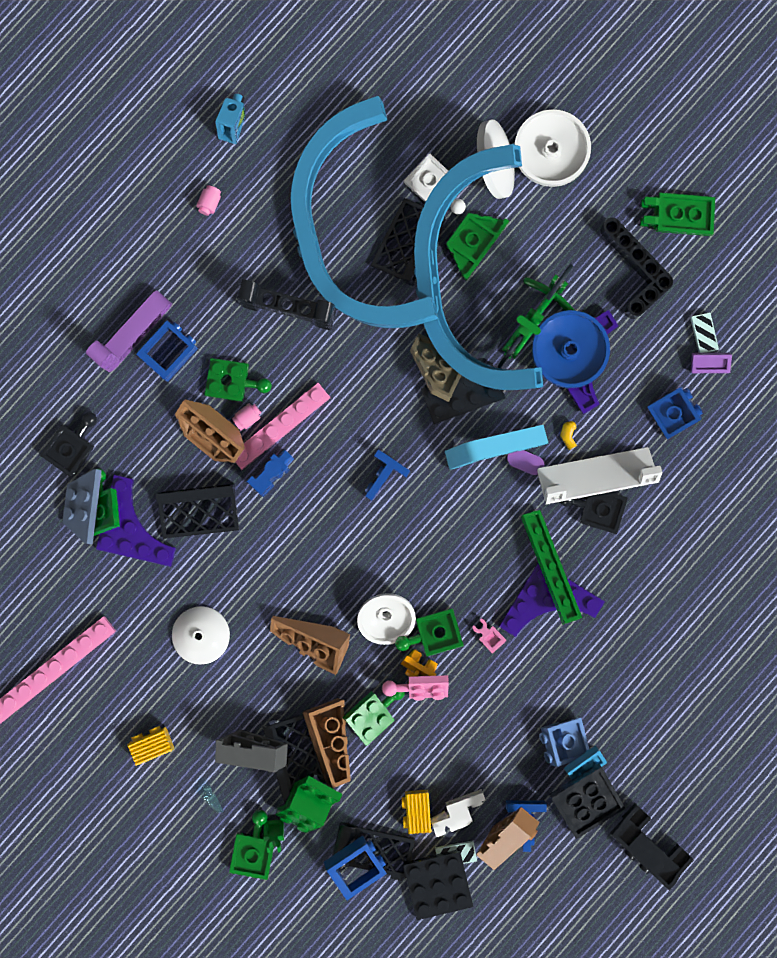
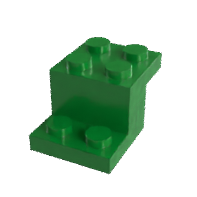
[276,776,342,833]

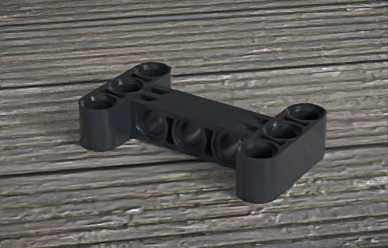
[237,280,336,330]

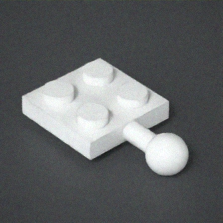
[404,154,466,214]

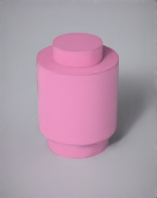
[196,185,221,216]
[232,403,261,430]

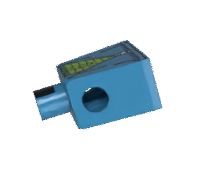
[215,94,245,144]

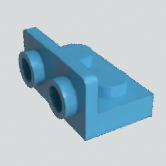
[564,745,607,779]

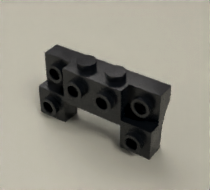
[610,803,694,890]

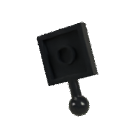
[40,412,97,478]
[560,492,628,534]

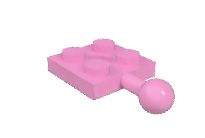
[382,675,449,700]

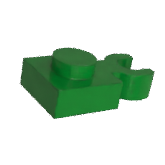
[264,820,284,853]

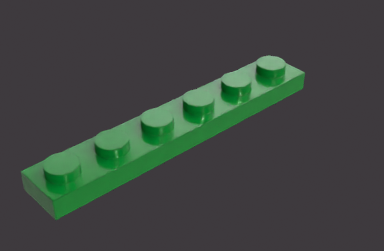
[521,510,582,625]

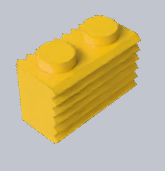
[127,726,175,766]
[401,790,431,834]

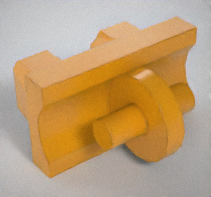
[401,649,438,683]

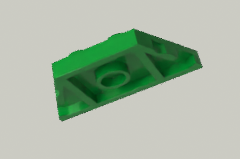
[446,213,509,281]

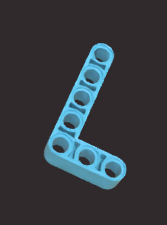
[445,425,548,470]

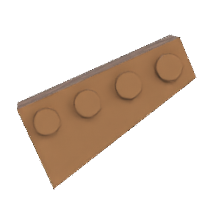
[302,698,351,788]

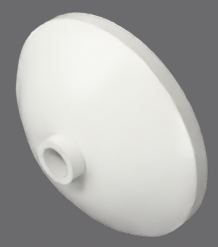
[357,593,416,645]
[172,606,230,664]

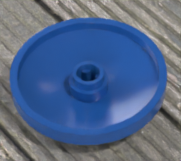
[532,310,610,388]

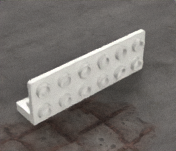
[537,447,662,504]

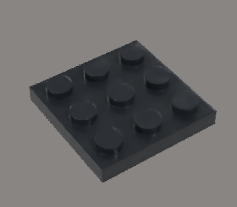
[549,763,626,839]
[403,849,473,920]

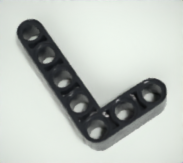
[600,217,673,319]

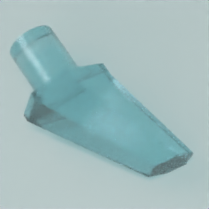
[202,785,223,813]

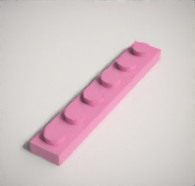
[236,383,330,470]

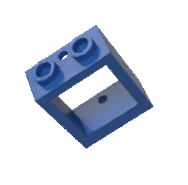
[136,320,198,382]
[323,836,387,900]

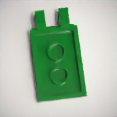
[640,193,715,236]

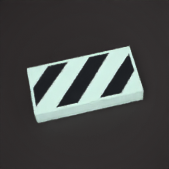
[690,313,719,353]
[435,841,477,864]

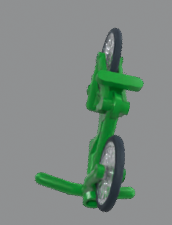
[497,264,575,368]

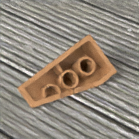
[270,616,350,675]

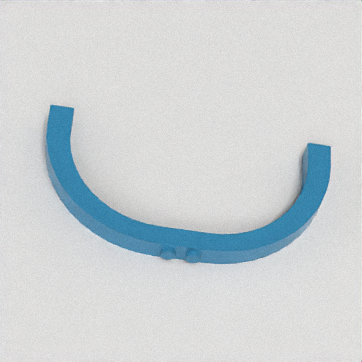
[291,96,439,328]
[414,144,543,390]

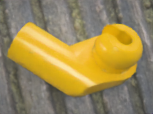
[560,421,577,450]

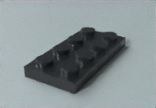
[421,363,505,425]

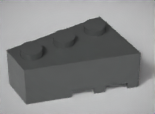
[215,729,287,772]

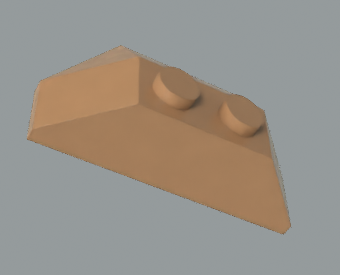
[175,400,245,463]

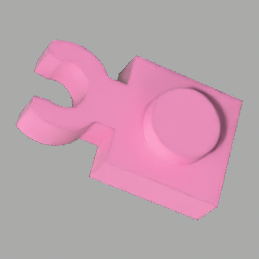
[472,619,506,654]

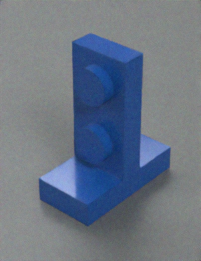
[365,449,410,501]
[506,800,547,852]

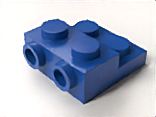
[647,386,703,439]

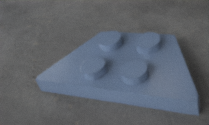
[62,469,102,544]

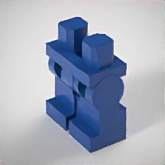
[247,449,294,497]

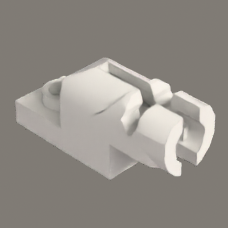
[430,789,485,837]

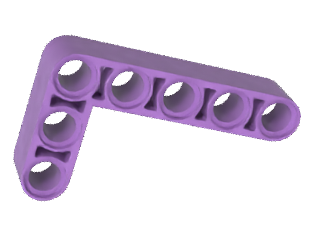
[86,290,172,372]

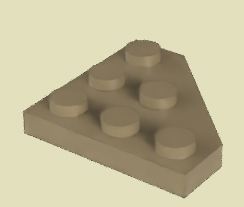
[410,333,462,402]

